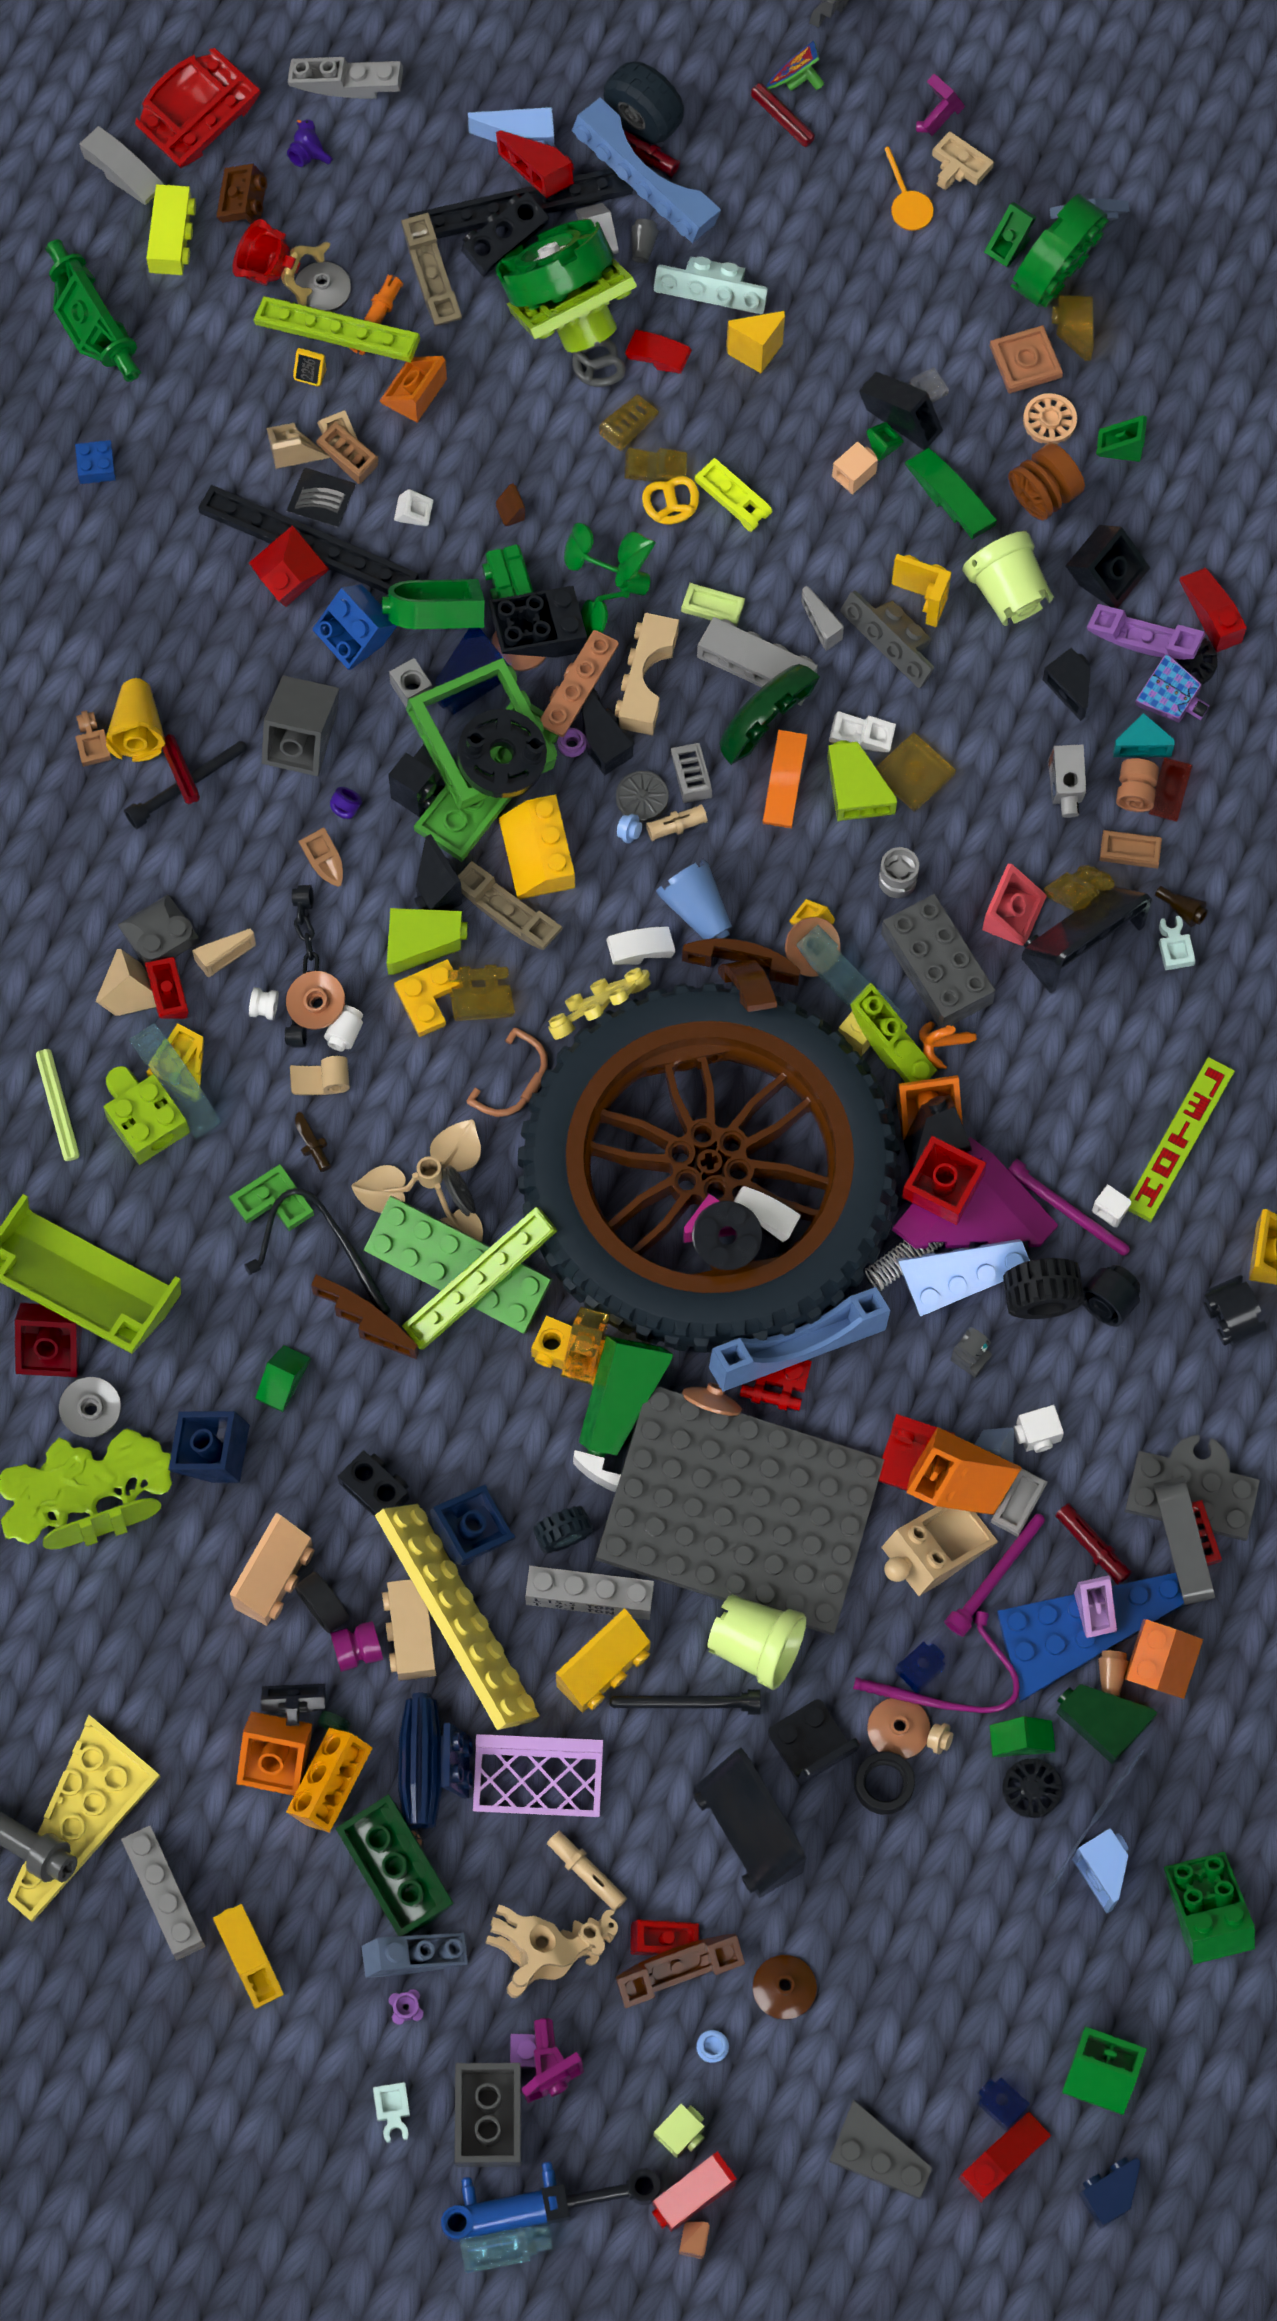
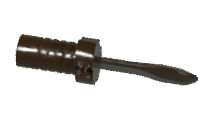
[295,1112,331,1172]

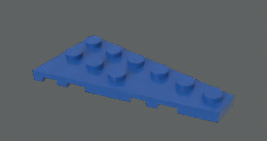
[997,1573,1185,1704]

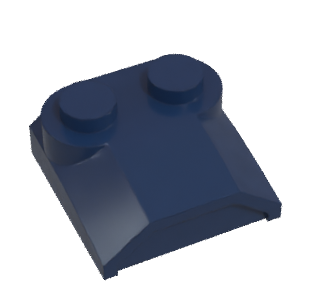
[430,1484,515,1565]

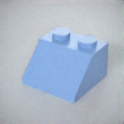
[1072,1828,1128,1913]

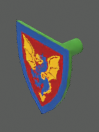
[765,40,824,91]

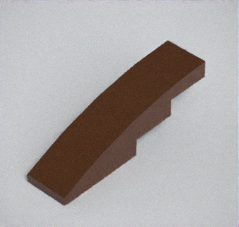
[311,1275,419,1359]

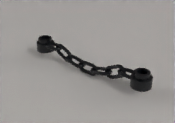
[285,885,319,1048]

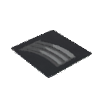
[287,468,356,527]

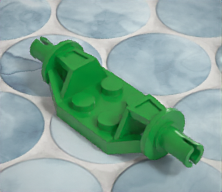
[45,239,141,382]

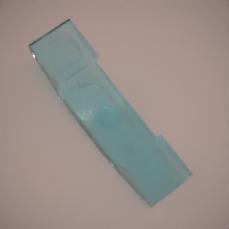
[796,925,901,1014]
[129,1023,221,1139]

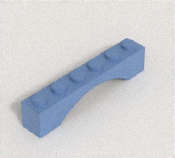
[572,98,721,243]
[709,1287,891,1392]

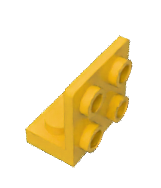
[892,554,952,627]

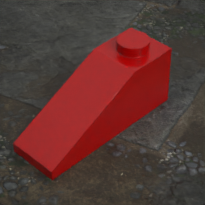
[496,130,574,198]
[1179,568,1247,652]
[958,2112,1051,2203]

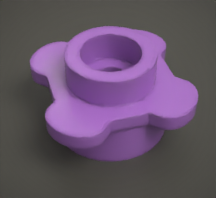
[389,1989,424,2025]

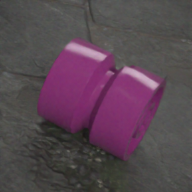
[330,1621,383,1672]

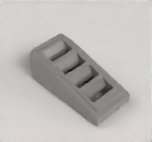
[801,586,844,651]
[671,743,712,803]

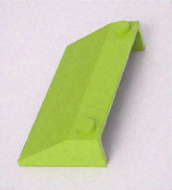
[0,1194,181,1354]

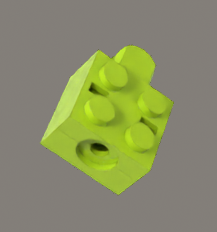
[103,1066,190,1165]

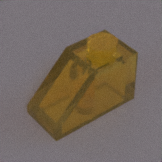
[1051,296,1094,361]

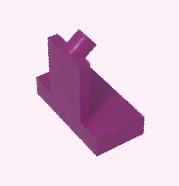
[916,74,965,136]

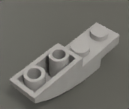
[288,57,403,99]

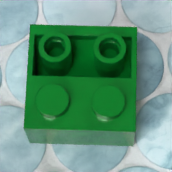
[1062,2026,1147,2115]

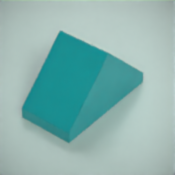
[1113,713,1175,758]

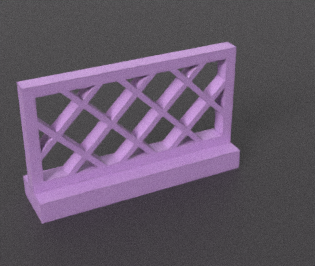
[473,1734,603,1817]

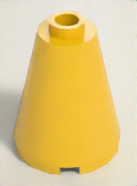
[106,678,165,762]

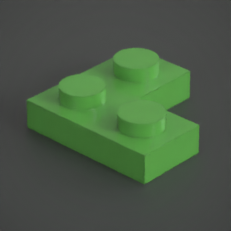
[229,1164,314,1231]

